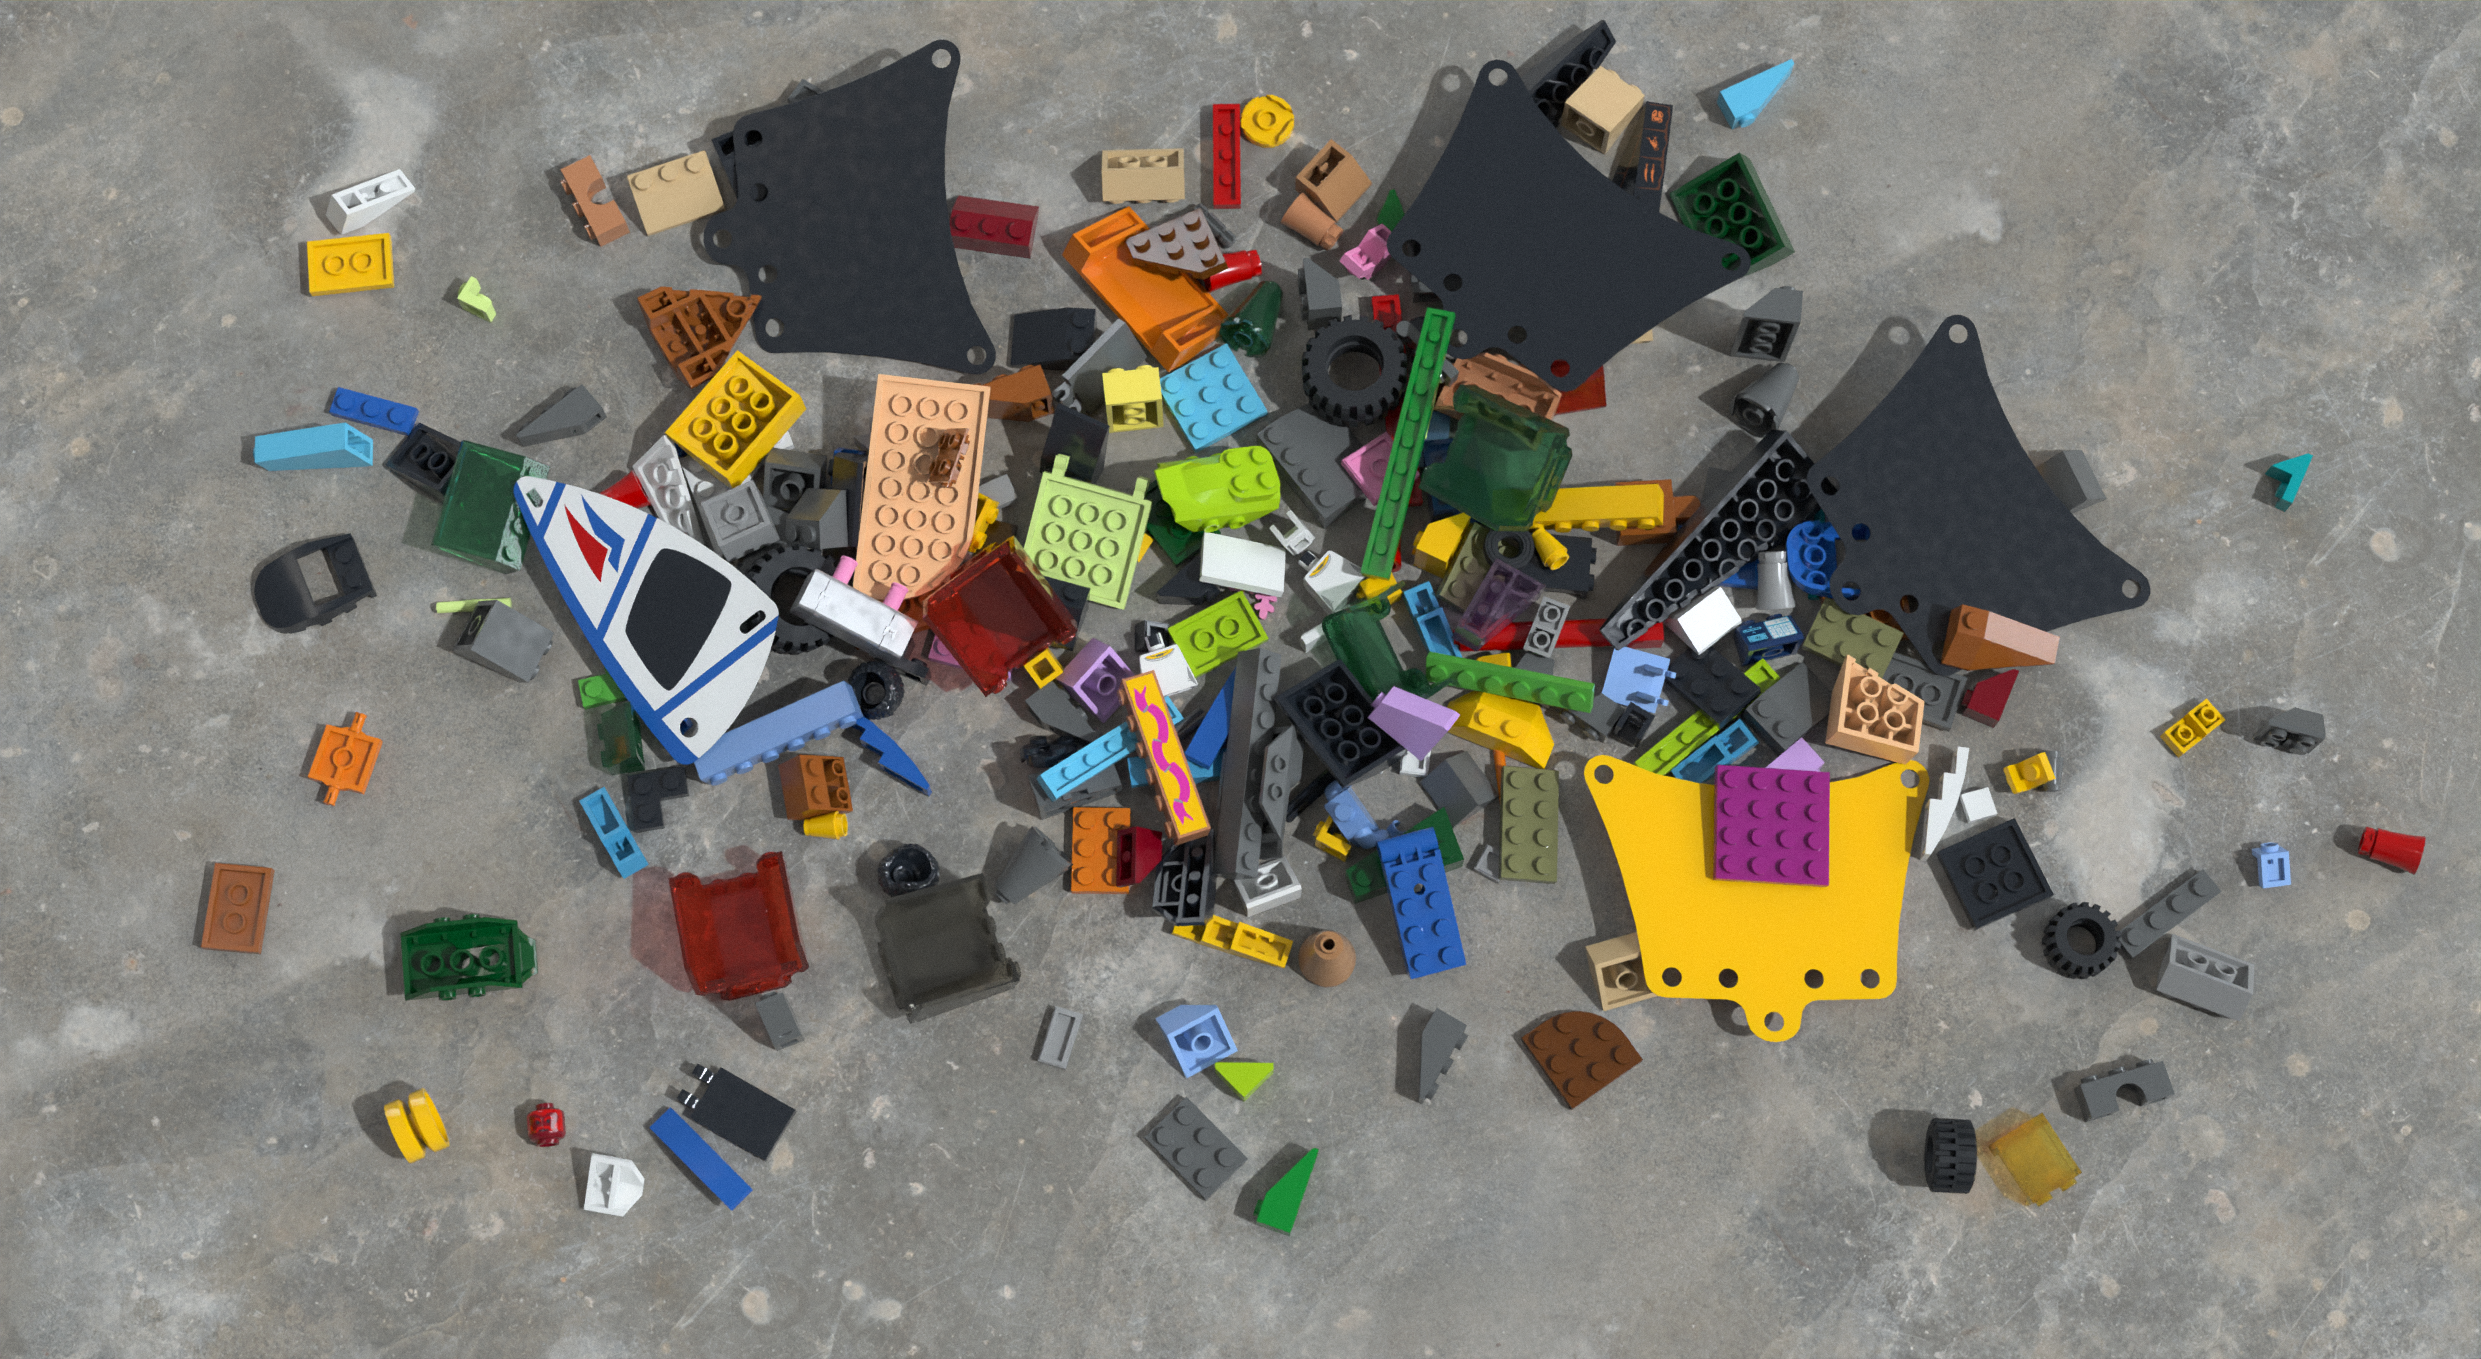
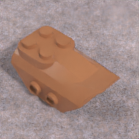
[1433,353,1562,452]

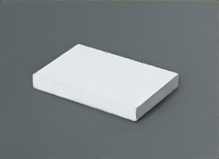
[1199,532,1286,597]

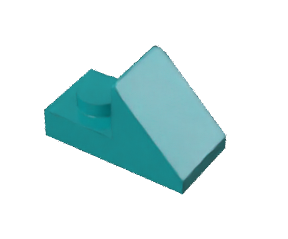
[2265,453,2313,512]

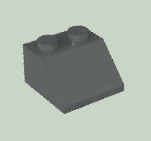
[763,448,827,513]
[785,488,848,549]

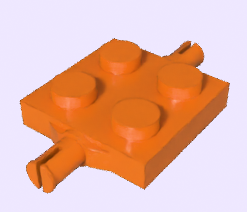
[308,712,383,806]

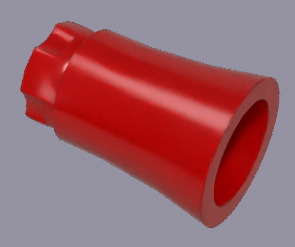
[1203,249,1262,293]
[598,470,652,509]
[2358,827,2426,875]

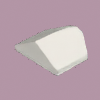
[584,1153,644,1217]

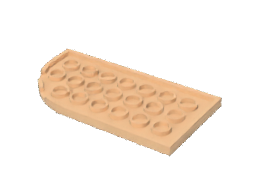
[853,374,991,601]

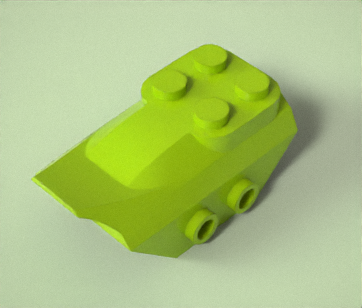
[1154,446,1280,533]

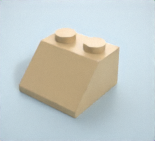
[1585,932,1657,1012]

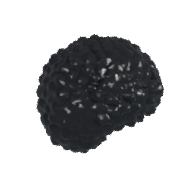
[848,661,905,720]
[877,843,940,904]

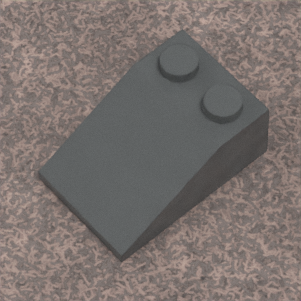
[1741,662,1832,757]

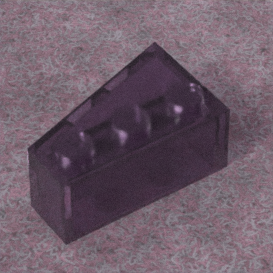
[1452,558,1546,652]

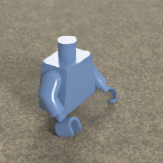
[1324,780,1406,849]

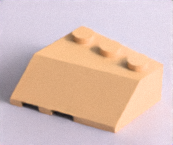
[1825,654,1924,765]

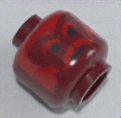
[527,1103,566,1147]

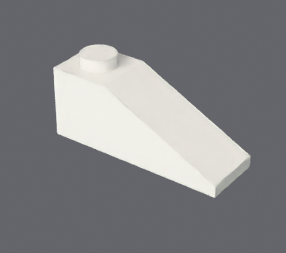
[326,169,415,235]

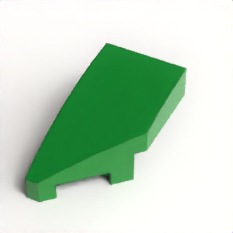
[1377,189,1405,232]

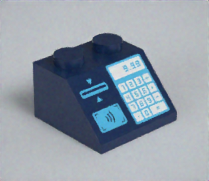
[1733,614,1804,667]

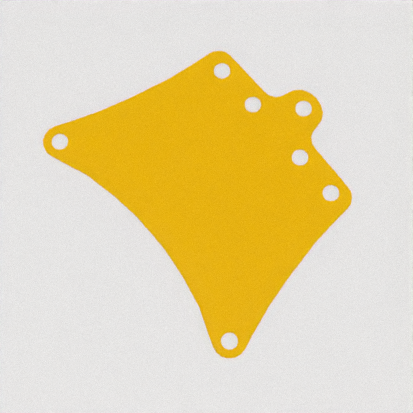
[1584,755,1930,1042]

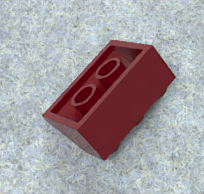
[950,195,1039,259]

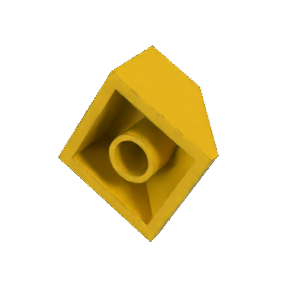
[1411,512,1471,579]

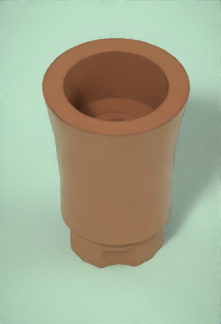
[1281,193,1344,251]

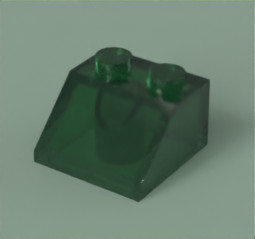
[597,701,646,776]

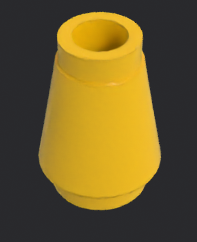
[1531,528,1569,570]
[804,811,848,840]

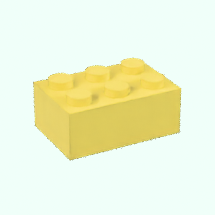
[1102,365,1164,433]

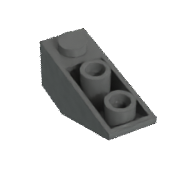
[516,384,607,447]
[1025,681,1103,746]
[755,991,805,1051]
[1418,1008,1468,1104]

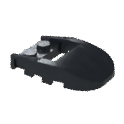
[254,533,377,634]

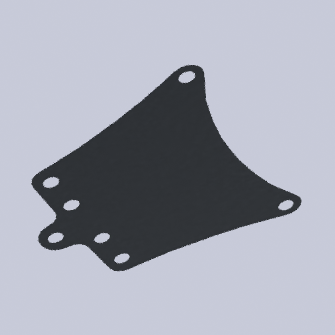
[703,39,996,375]
[1386,59,1751,392]
[1807,315,2150,676]

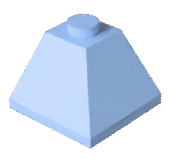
[1155,1005,1238,1078]

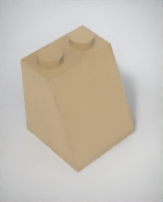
[1561,66,1645,155]

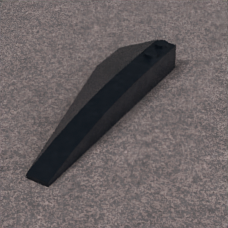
[1599,430,1838,651]

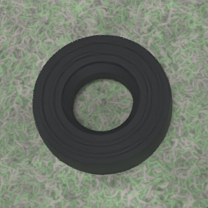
[1483,522,1534,573]

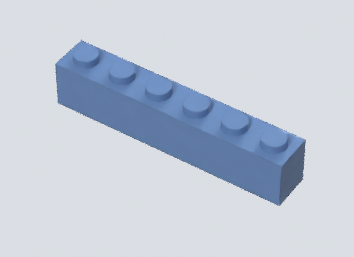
[694,681,863,786]

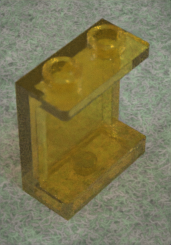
[1988,1113,2082,1207]

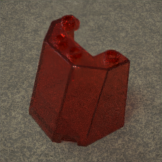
[923,536,1078,697]
[668,851,809,1001]

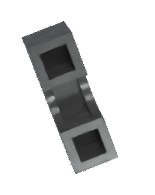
[2074,1059,2175,1122]

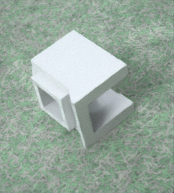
[1269,510,1315,556]

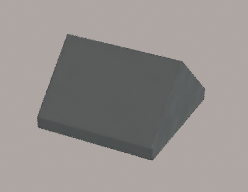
[2036,450,2106,513]
[1420,751,1500,829]

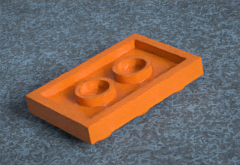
[1071,807,1131,894]

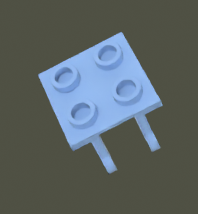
[1602,647,1676,713]

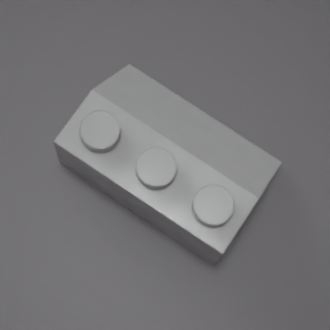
[2156,934,2255,1021]

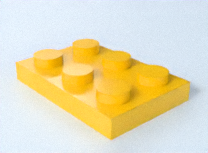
[307,233,394,296]

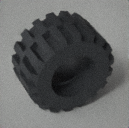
[2042,902,2121,980]
[1924,1118,1977,1194]

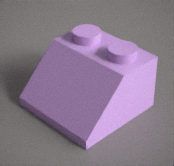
[1055,638,1135,723]

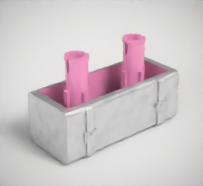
[790,556,918,665]

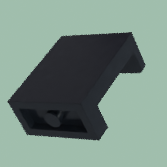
[1519,532,1597,599]

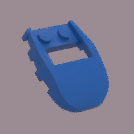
[1786,520,1870,601]

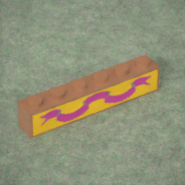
[1117,670,1211,846]

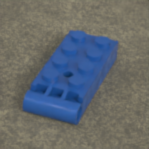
[1376,827,1467,979]

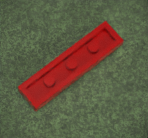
[1213,104,1241,209]

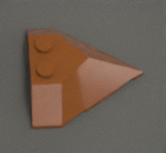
[637,286,762,389]

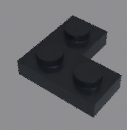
[627,766,689,833]

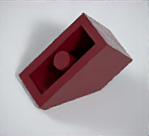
[1961,669,2019,728]
[1116,826,1162,888]

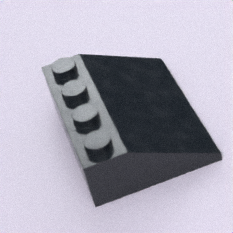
[1274,659,1407,789]

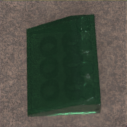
[431,440,550,574]

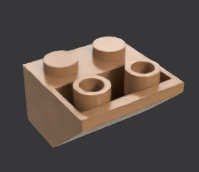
[1295,139,1372,223]

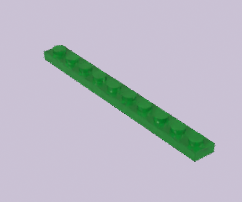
[1360,307,1456,581]

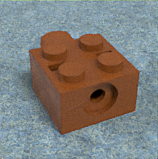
[1615,479,1701,546]

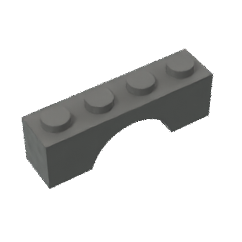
[1515,651,1625,743]

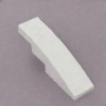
[1920,747,1969,861]

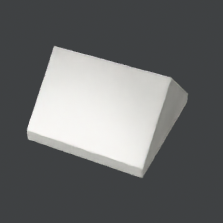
[1663,587,1742,655]
[1233,856,1302,917]

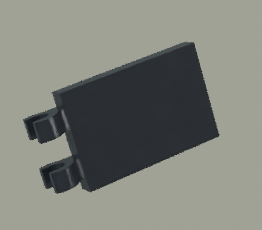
[676,1064,797,1162]

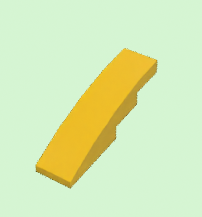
[1171,915,1293,969]

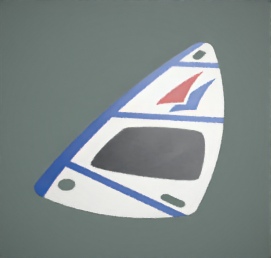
[514,476,779,765]

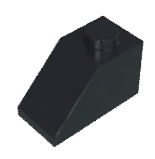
[1156,556,1221,606]

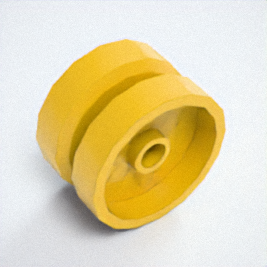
[384,1088,450,1164]

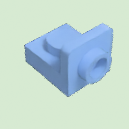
[2252,842,2291,888]

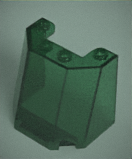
[1419,384,1573,532]

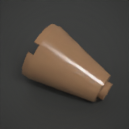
[1298,930,1356,988]

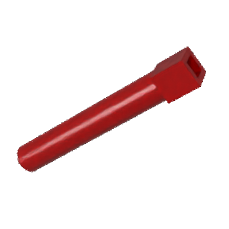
[1453,618,1664,652]

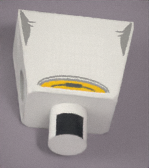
[1298,550,1368,618]
[1139,633,1198,697]

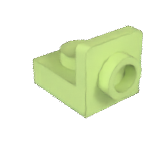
[457,276,496,323]

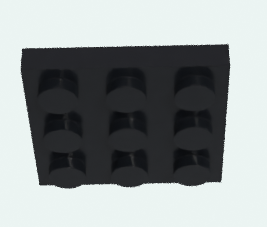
[1936,818,2054,931]

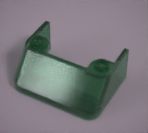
[1322,580,1452,701]

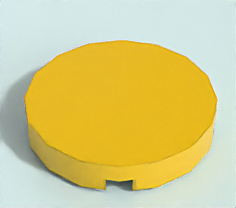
[1241,95,1294,148]

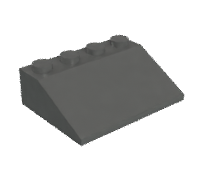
[1256,403,1367,529]

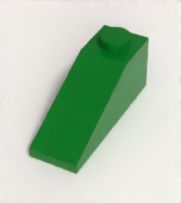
[1253,1148,1319,1237]

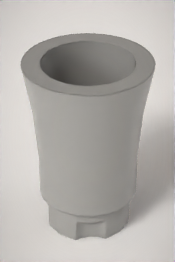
[1756,551,1796,610]

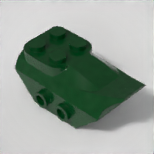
[400,914,538,1001]

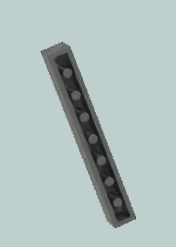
[1213,648,1282,880]

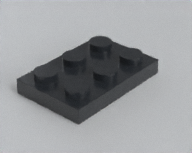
[1664,646,1761,729]

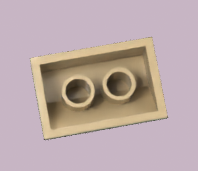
[1102,148,1185,204]
[627,150,726,236]

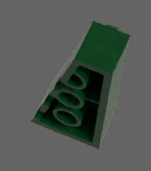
[1345,807,1464,904]

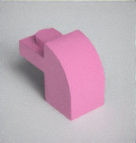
[1340,224,1392,280]

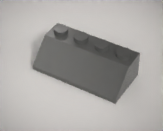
[1730,286,1803,362]

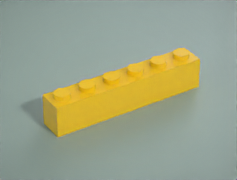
[1491,484,1664,533]

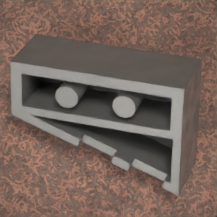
[1028,764,1122,820]

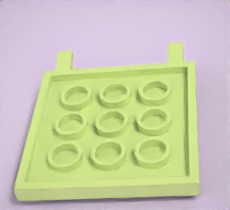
[1019,454,1153,610]

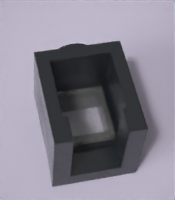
[1613,702,1655,748]

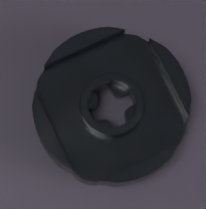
[1020,735,1077,768]

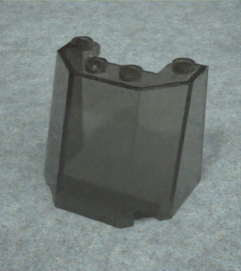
[875,873,1021,1024]

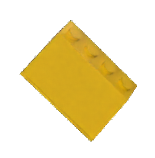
[665,350,806,489]

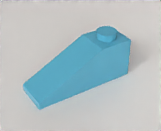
[1717,59,1794,129]

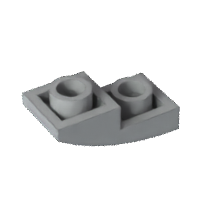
[1523,596,1570,658]

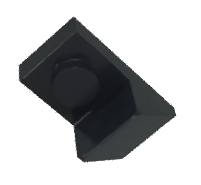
[874,638,931,686]

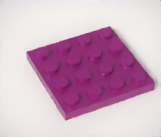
[1713,765,1830,887]

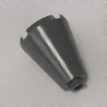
[1729,363,1799,438]
[995,826,1074,904]

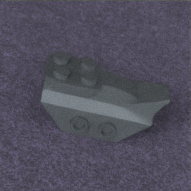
[1217,725,1305,860]

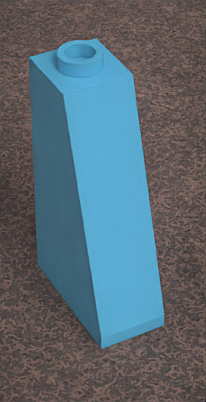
[253,423,373,471]

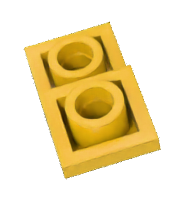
[2160,698,2225,758]

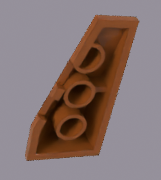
[1941,604,2060,671]

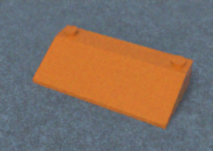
[1062,206,1235,372]

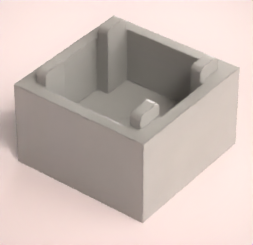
[701,480,780,563]

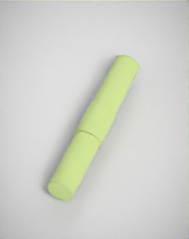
[436,598,512,613]

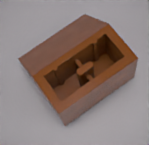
[778,755,853,820]

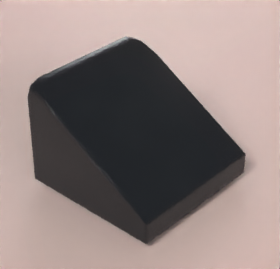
[1134,620,1169,652]

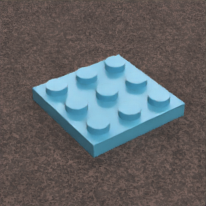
[1160,343,1268,453]

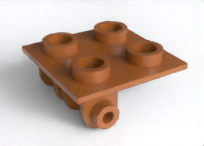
[928,428,970,489]

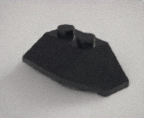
[1152,829,1217,926]

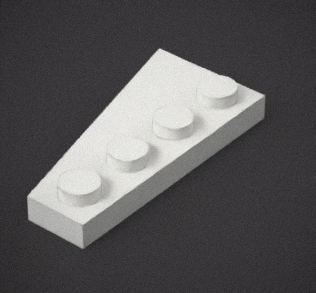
[632,435,704,545]

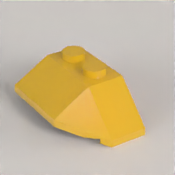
[1447,690,1554,769]

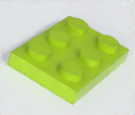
[1167,590,1269,679]

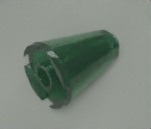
[1219,280,1283,358]

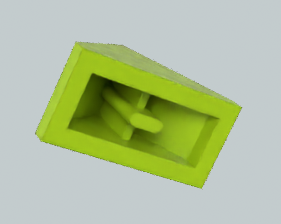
[1215,1062,1274,1102]

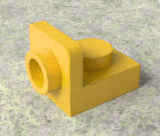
[2003,752,2056,794]
[1313,815,1351,862]

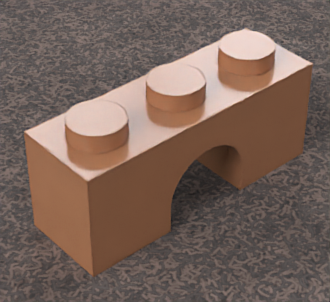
[560,155,630,247]

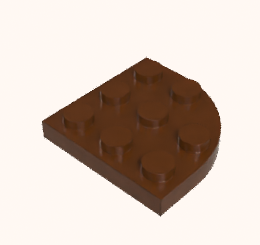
[1521,1011,1643,1111]

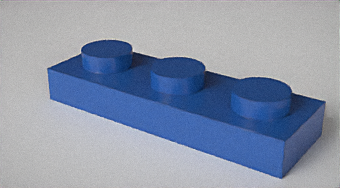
[329,387,419,436]

